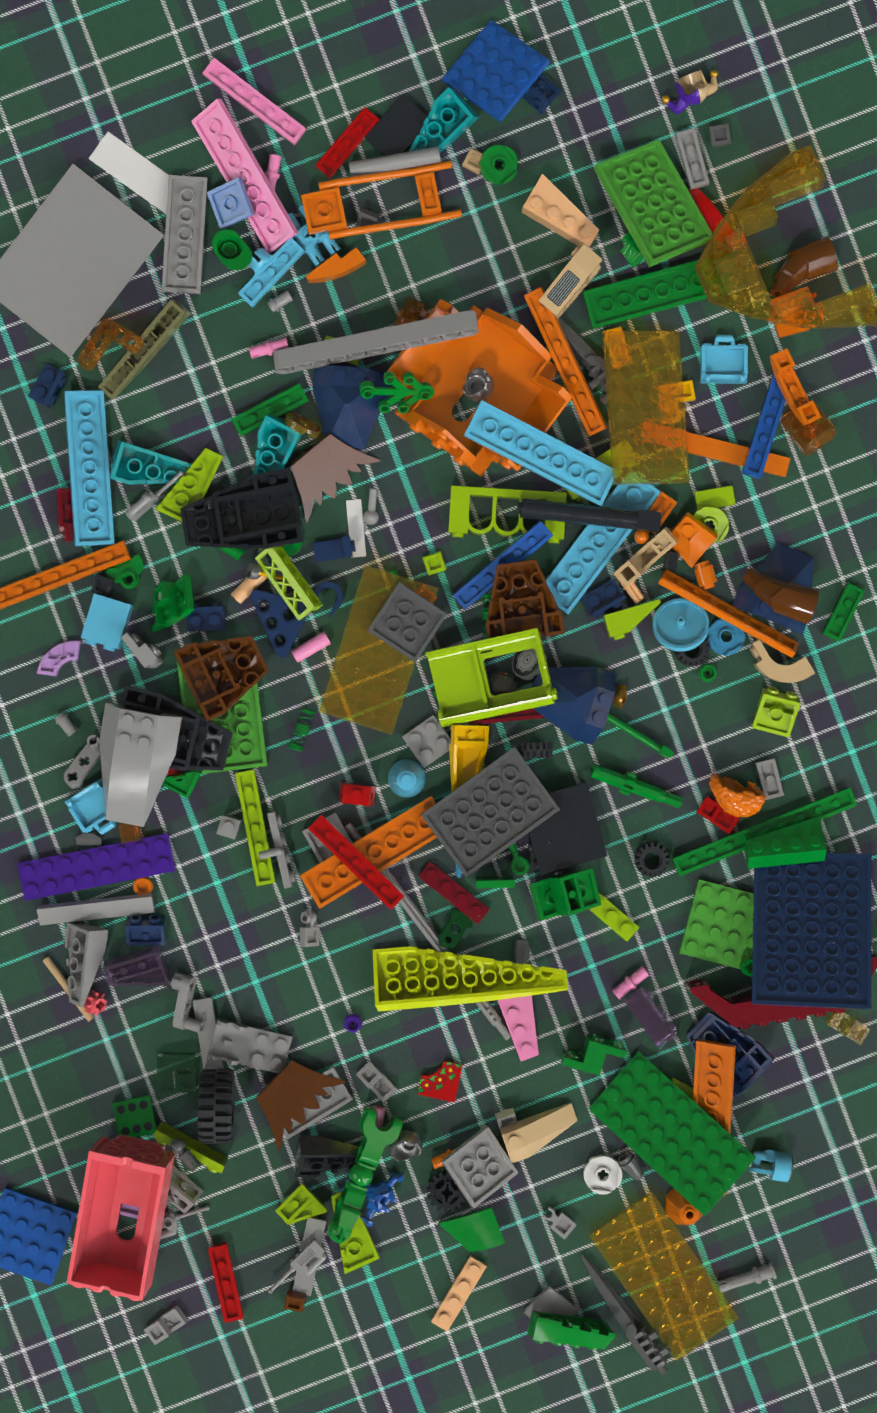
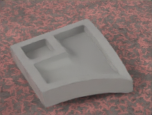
[523,1286,578,1318]

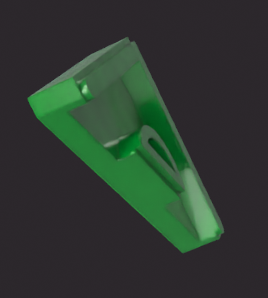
[162,770,203,799]

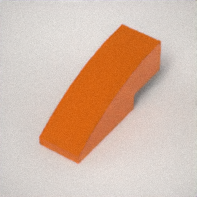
[306,247,366,283]

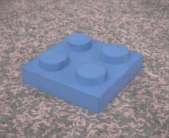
[207,177,255,229]

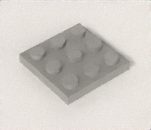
[441,1126,518,1208]

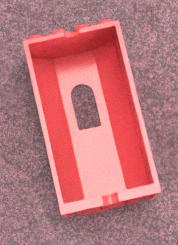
[67,1135,175,1301]

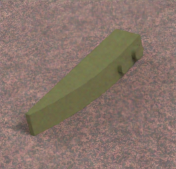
[98,299,191,400]

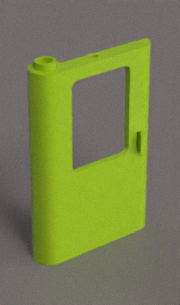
[425,628,558,727]

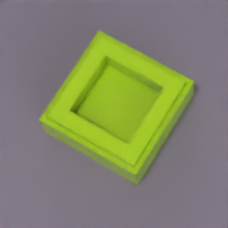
[422,551,447,576]

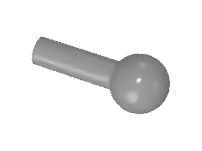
[363,488,379,525]

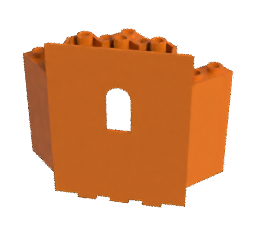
[387,299,572,477]

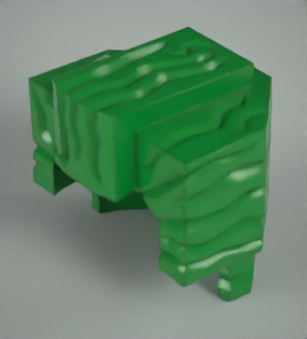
[620,232,644,268]

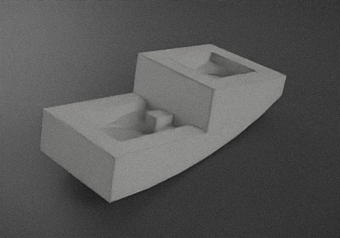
[356,1061,398,1103]
[144,1305,188,1345]

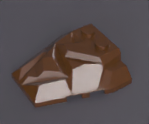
[486,559,565,639]
[173,636,269,722]

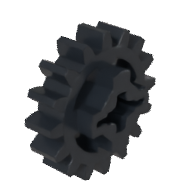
[426,1170,466,1212]

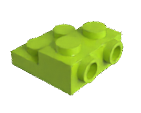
[752,687,801,738]

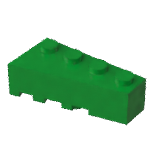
[745,816,827,869]

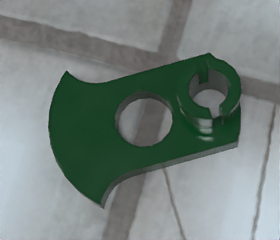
[438,910,473,948]

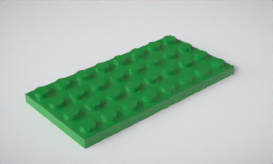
[589,1051,756,1216]

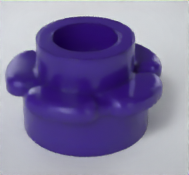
[343,1014,362,1033]

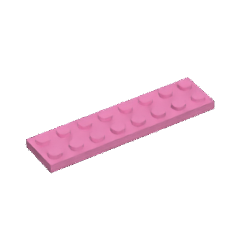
[191,99,299,254]

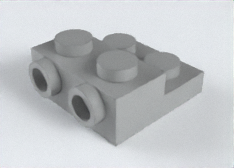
[121,633,163,669]

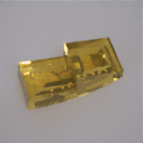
[826,1012,871,1045]

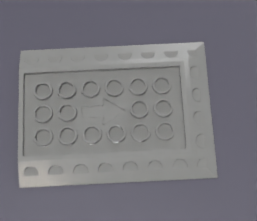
[0,164,164,358]

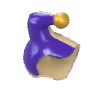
[661,70,718,114]

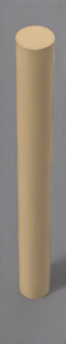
[43,956,94,1022]

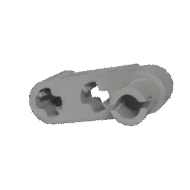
[64,735,101,789]
[171,972,205,1033]

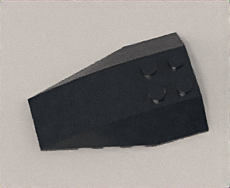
[180,467,303,550]
[121,684,233,771]

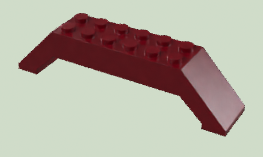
[685,951,877,1029]

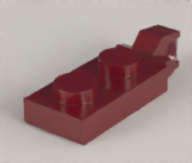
[56,488,74,542]

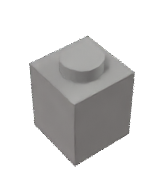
[216,814,242,839]

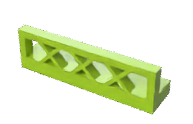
[255,546,323,621]

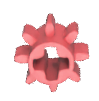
[84,990,107,1015]

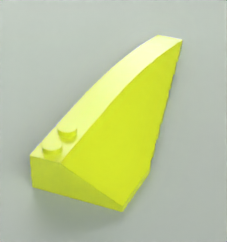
[373,946,568,1011]

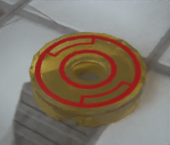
[284,413,322,438]

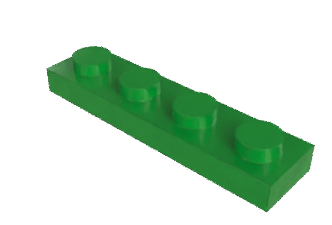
[232,383,309,437]

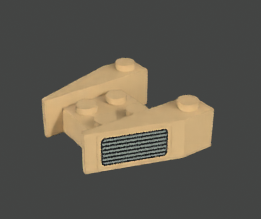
[539,244,602,319]

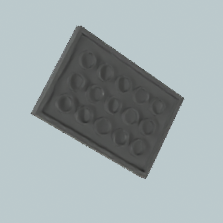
[421,747,560,877]

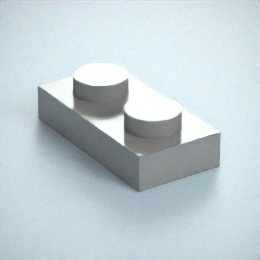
[755,758,784,800]

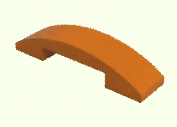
[770,348,821,426]

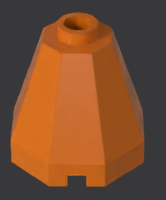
[665,1188,703,1225]

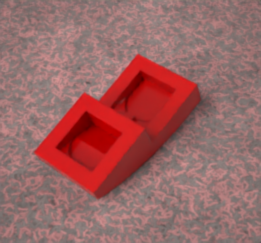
[697,797,740,835]

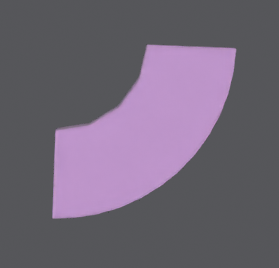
[37,641,81,676]

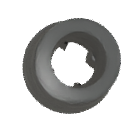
[618,1151,644,1180]

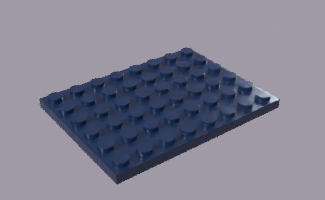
[752,853,871,1010]

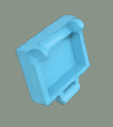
[700,334,748,384]
[65,778,116,834]

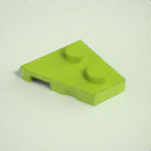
[275,1183,328,1225]

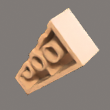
[522,174,599,248]

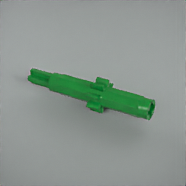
[590,764,683,808]

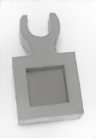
[542,1206,577,1240]

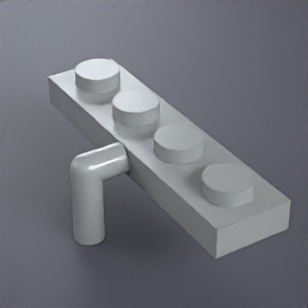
[259,811,295,889]

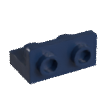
[522,73,561,114]
[28,363,67,408]
[580,579,626,619]
[186,603,226,632]
[125,914,166,946]

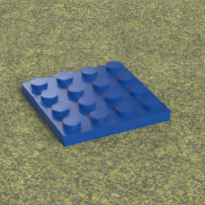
[442,20,550,123]
[0,1187,78,1286]

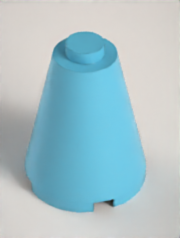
[388,759,426,797]

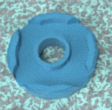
[706,619,745,656]

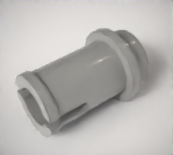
[267,290,293,313]
[55,712,78,737]

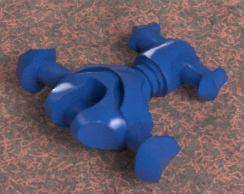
[340,1170,404,1227]

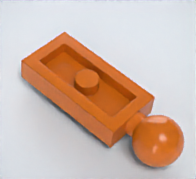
[634,492,677,544]

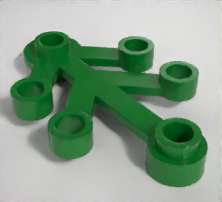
[359,371,435,414]

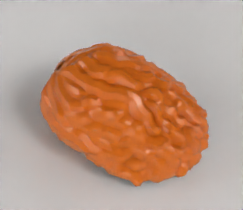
[709,773,767,817]

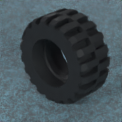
[198,1069,235,1144]

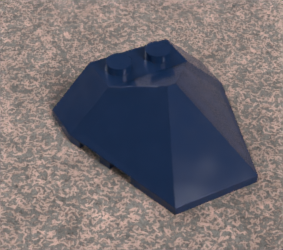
[312,365,390,450]
[732,543,814,636]
[532,666,615,745]
[686,1011,774,1100]

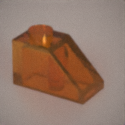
[394,296,425,326]

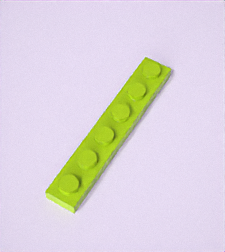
[235,770,276,886]

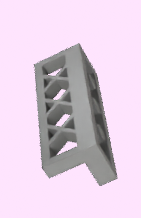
[167,1165,204,1214]

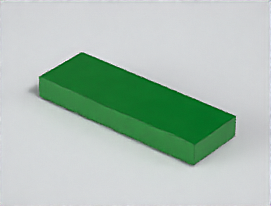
[822,582,865,642]

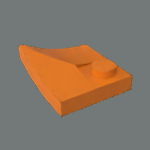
[670,512,718,568]

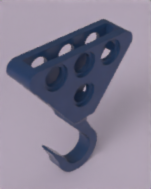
[250,582,344,658]

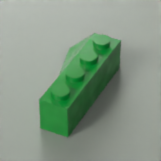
[527,1311,616,1350]

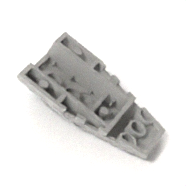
[99,703,182,827]

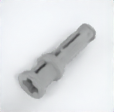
[717,1262,777,1293]

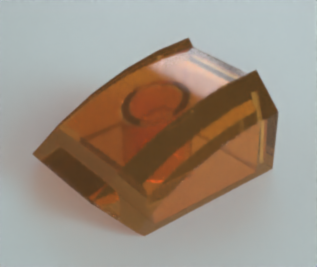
[780,400,836,456]

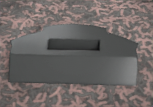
[75,833,102,846]
[514,939,530,964]

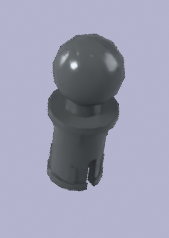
[170,1138,202,1172]

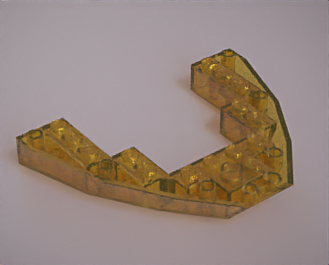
[695,145,877,329]

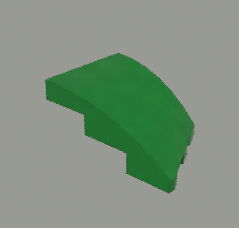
[150,574,194,632]
[439,1206,505,1252]

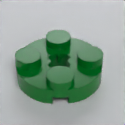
[478,145,518,185]

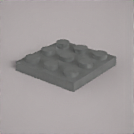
[367,582,448,663]

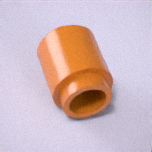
[694,560,718,590]

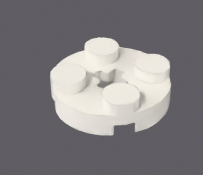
[583,1155,622,1195]

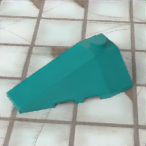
[409,87,479,167]
[253,415,305,475]
[110,440,192,485]

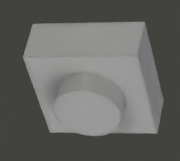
[495,1108,517,1129]

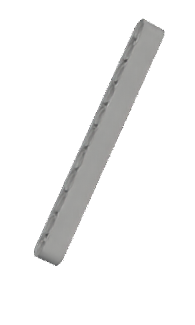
[273,311,479,374]

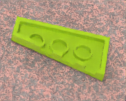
[155,448,223,522]
[331,1191,380,1274]

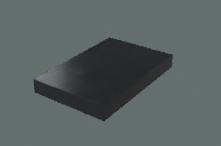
[365,95,427,156]

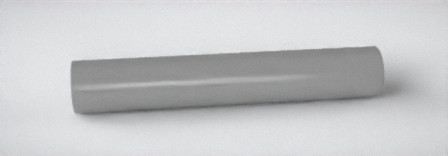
[349,146,441,177]

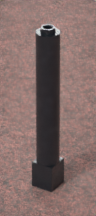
[517,498,662,532]

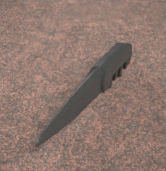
[558,317,632,407]
[581,1254,671,1375]

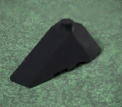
[295,1135,359,1177]

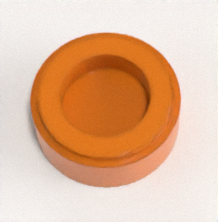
[133,877,153,895]

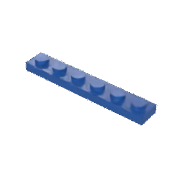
[741,370,795,479]
[453,520,553,610]

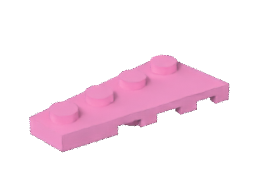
[498,996,539,1061]

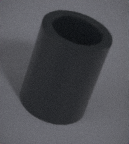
[663,551,679,571]

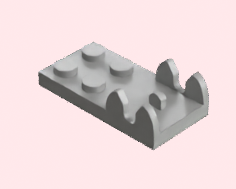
[208,1019,292,1073]

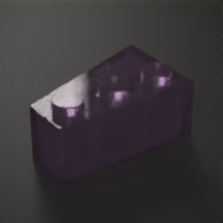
[102,945,172,987]
[624,987,679,1051]

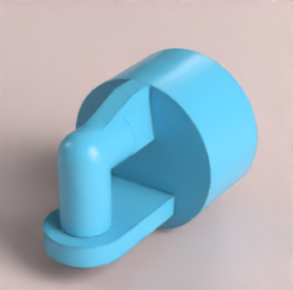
[748,1150,793,1182]

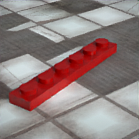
[308,815,404,910]

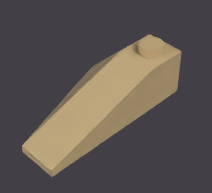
[500,1102,577,1163]

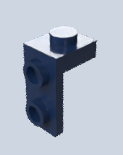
[313,536,356,562]

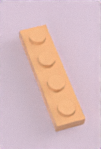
[431,1255,487,1332]

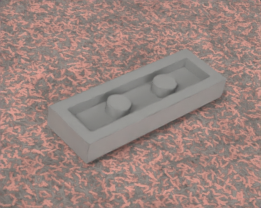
[675,128,709,190]

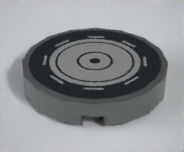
[512,648,547,680]

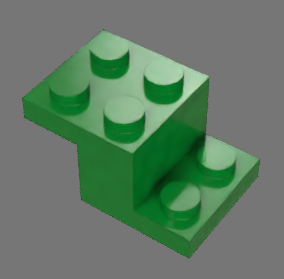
[529,868,602,921]
[560,1033,627,1076]

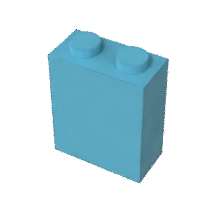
[81,594,134,652]

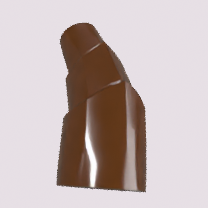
[770,236,838,301]
[743,567,819,624]

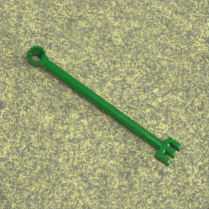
[607,713,674,759]

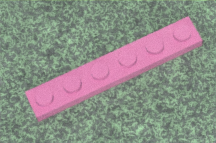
[203,58,306,146]

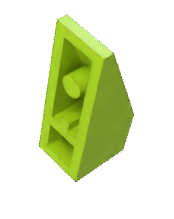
[603,599,661,640]

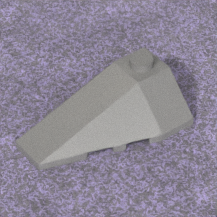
[65,922,108,1007]

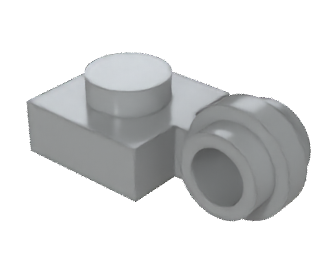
[300,909,319,947]

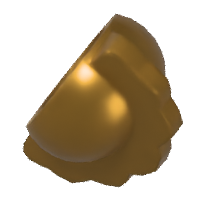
[612,685,627,709]

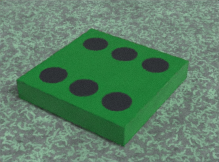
[475,876,515,888]
[112,1094,157,1137]

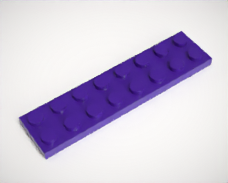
[17,833,176,901]

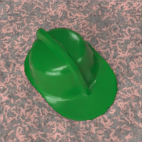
[212,230,252,271]

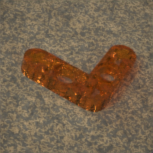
[77,319,143,371]

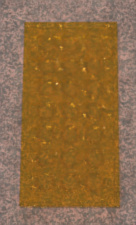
[603,331,690,485]
[319,565,439,735]
[589,1191,739,1362]

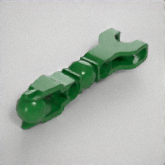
[328,1106,403,1244]

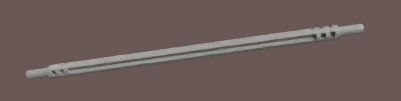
[344,823,511,1040]

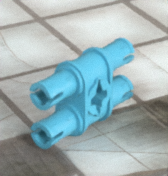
[288,205,341,268]

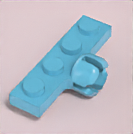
[238,238,306,308]

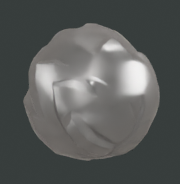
[461,367,494,403]
[389,1130,422,1161]

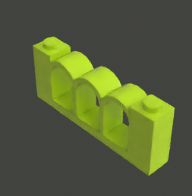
[448,486,567,543]

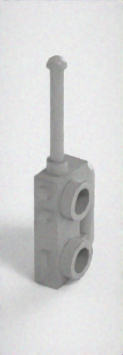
[126,471,184,521]
[160,1205,210,1239]
[268,1238,326,1293]

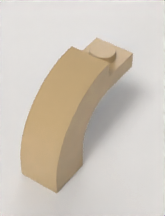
[615,527,679,587]
[750,640,815,683]

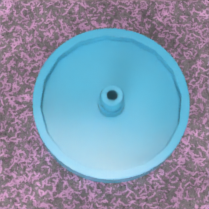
[653,598,709,651]

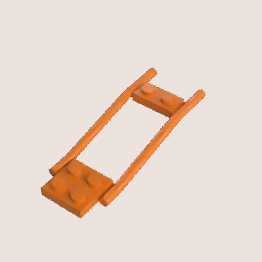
[301,160,462,240]

